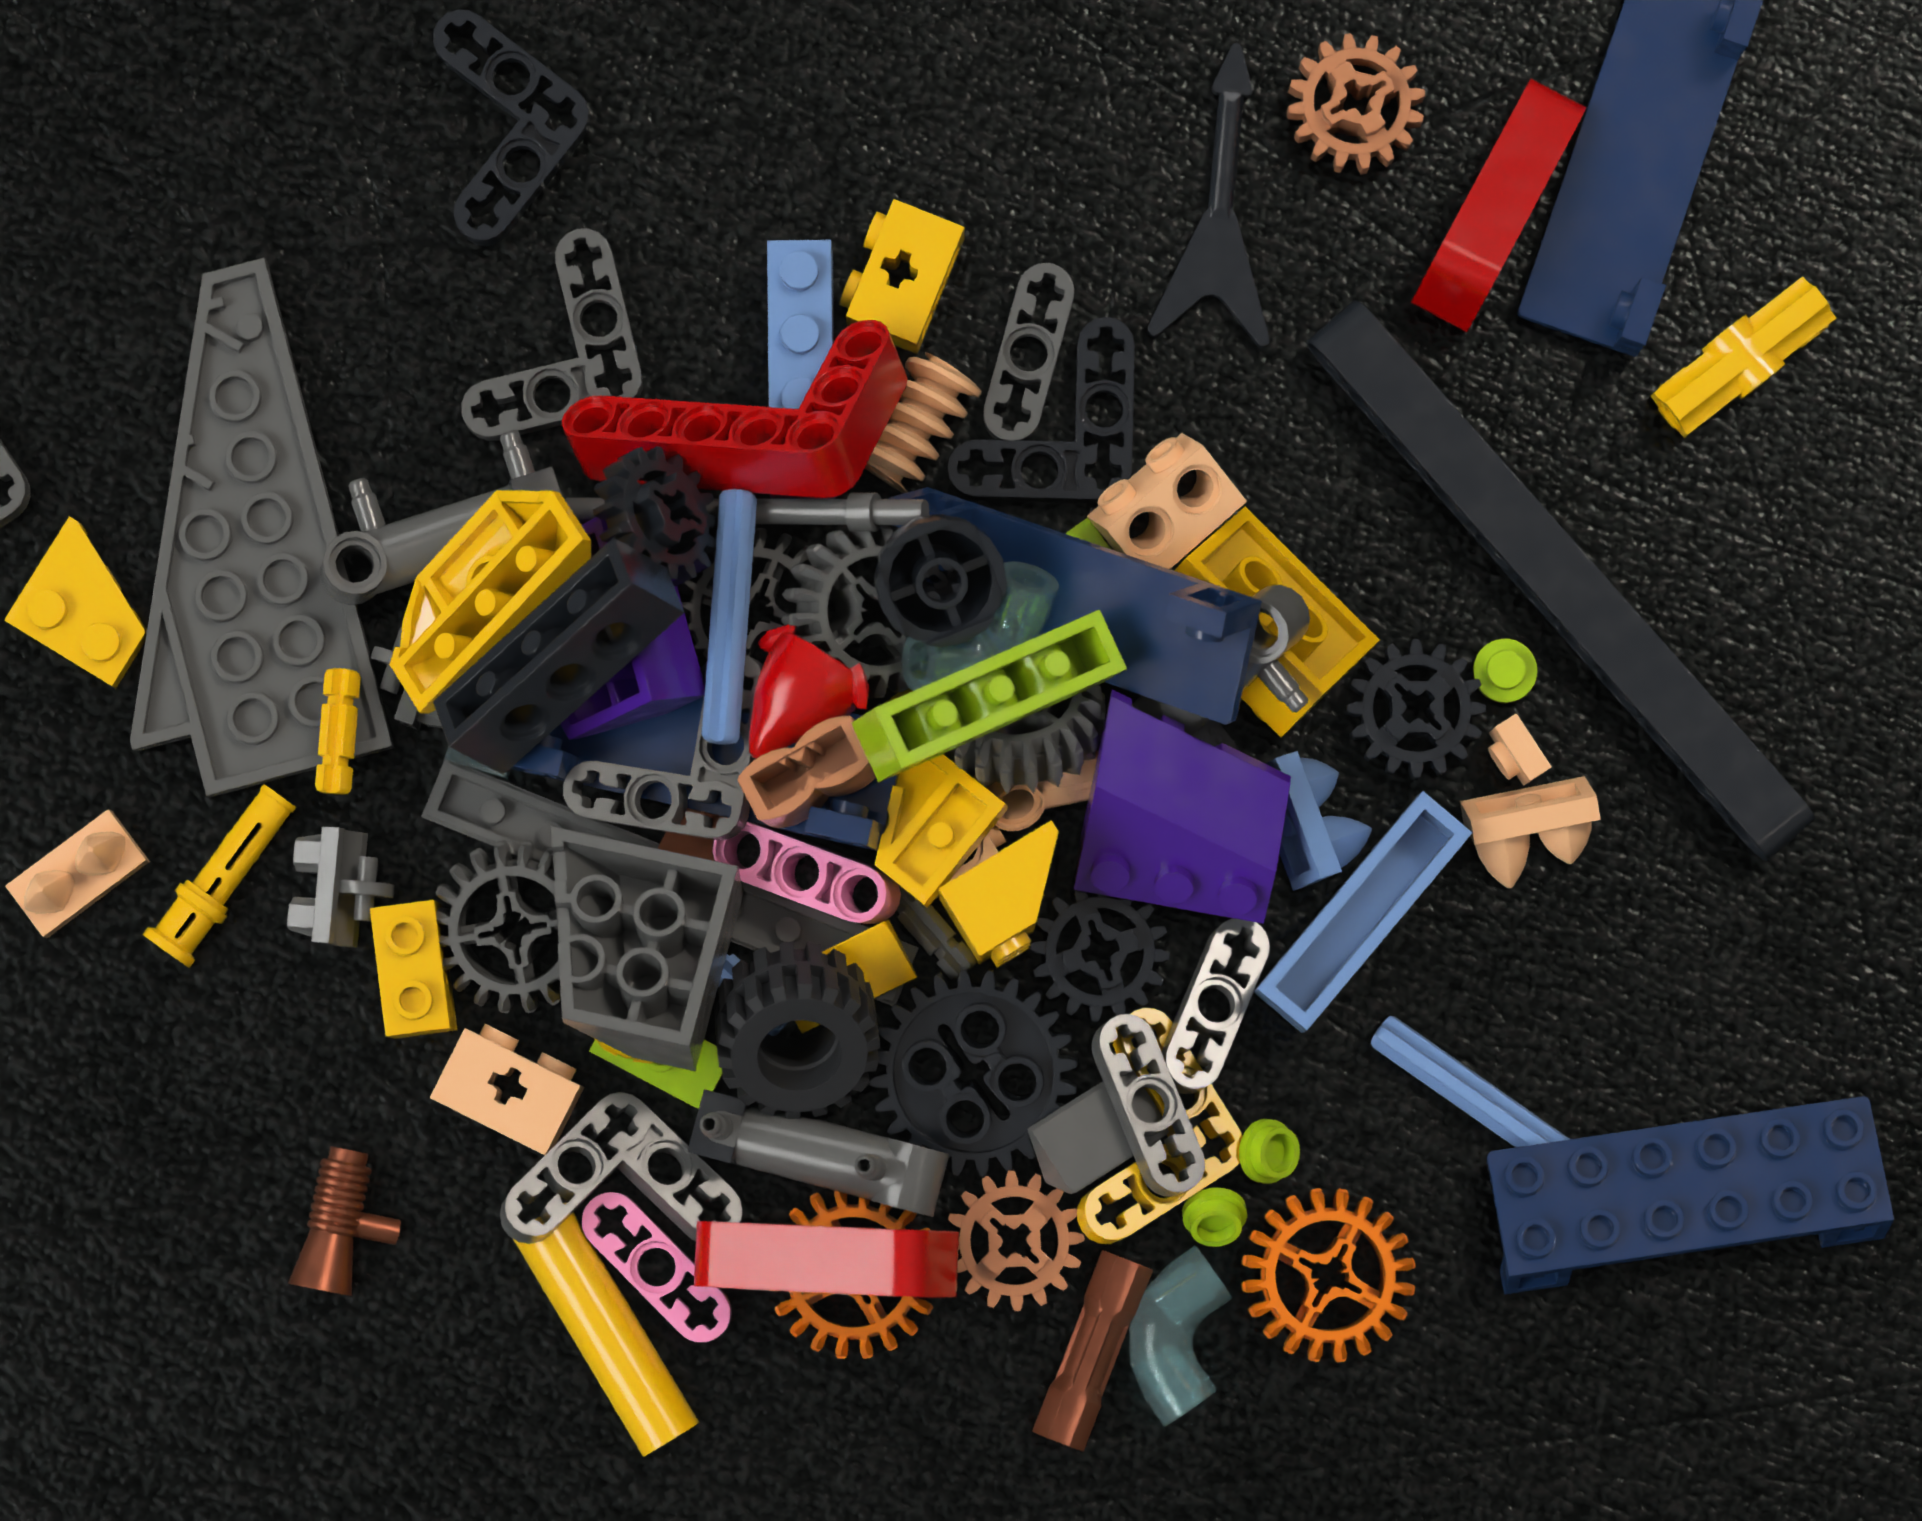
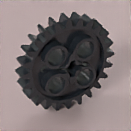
[869,967,1078,1177]

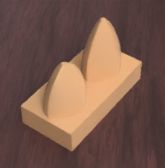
[1460,776,1601,889]
[5,809,150,938]

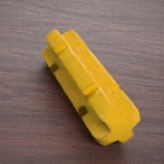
[315,668,361,795]

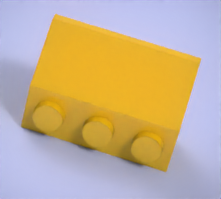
[1174,507,1380,738]
[939,820,1058,968]

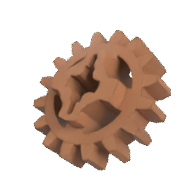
[1287,34,1425,174]
[948,1171,1084,1311]

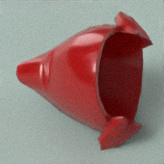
[749,624,869,759]

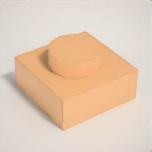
[1488,714,1552,786]

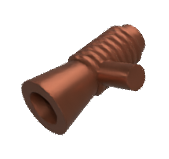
[289,1146,401,1296]

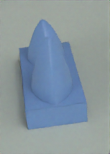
[1265,751,1372,891]

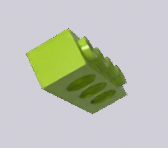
[851,609,1127,783]

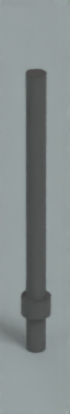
[565,493,929,532]

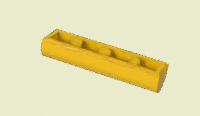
[513,1202,699,1457]

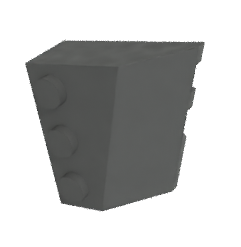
[550,826,743,1071]

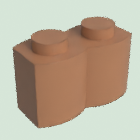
[737,716,876,828]

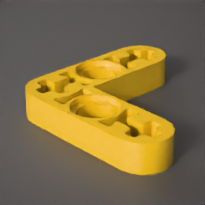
[1077,1008,1242,1244]

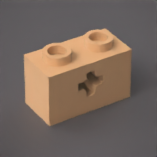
[430,1024,584,1155]

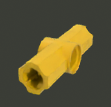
[1651,276,1836,438]

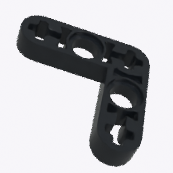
[433,10,591,246]
[947,317,1135,503]

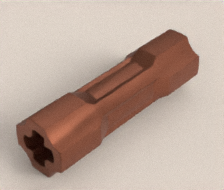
[1033,1250,1153,1452]

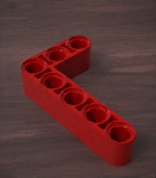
[562,320,908,498]

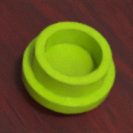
[1473,639,1537,703]
[1239,1119,1300,1184]
[1182,1188,1247,1247]

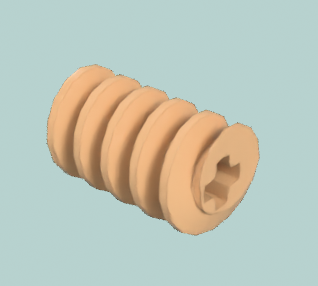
[865,353,982,493]

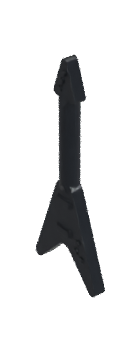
[1147,43,1270,348]

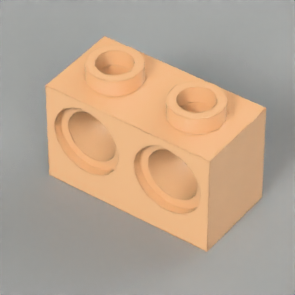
[1087,433,1247,569]

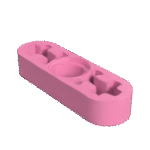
[582,1192,732,1342]

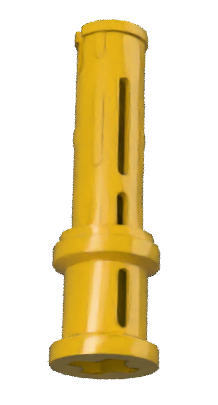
[142,784,296,968]

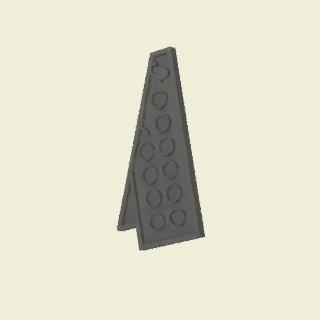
[130,258,395,798]

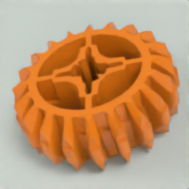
[1241,1188,1415,1362]
[769,1191,933,1359]

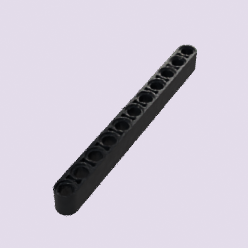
[1306,300,1815,862]

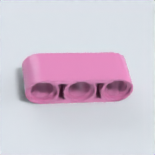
[712,822,901,924]

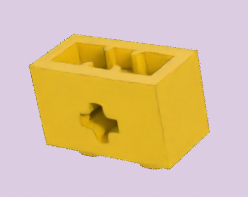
[839,199,964,354]
[370,900,457,1039]

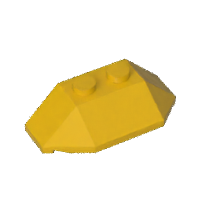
[389,490,591,714]

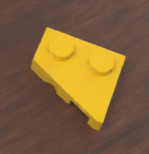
[4,516,147,688]
[874,754,1008,908]

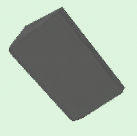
[1027,1068,1169,1194]

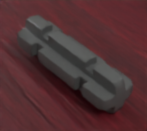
[875,886,977,981]

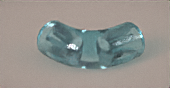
[902,561,1059,691]
[1129,1246,1232,1426]

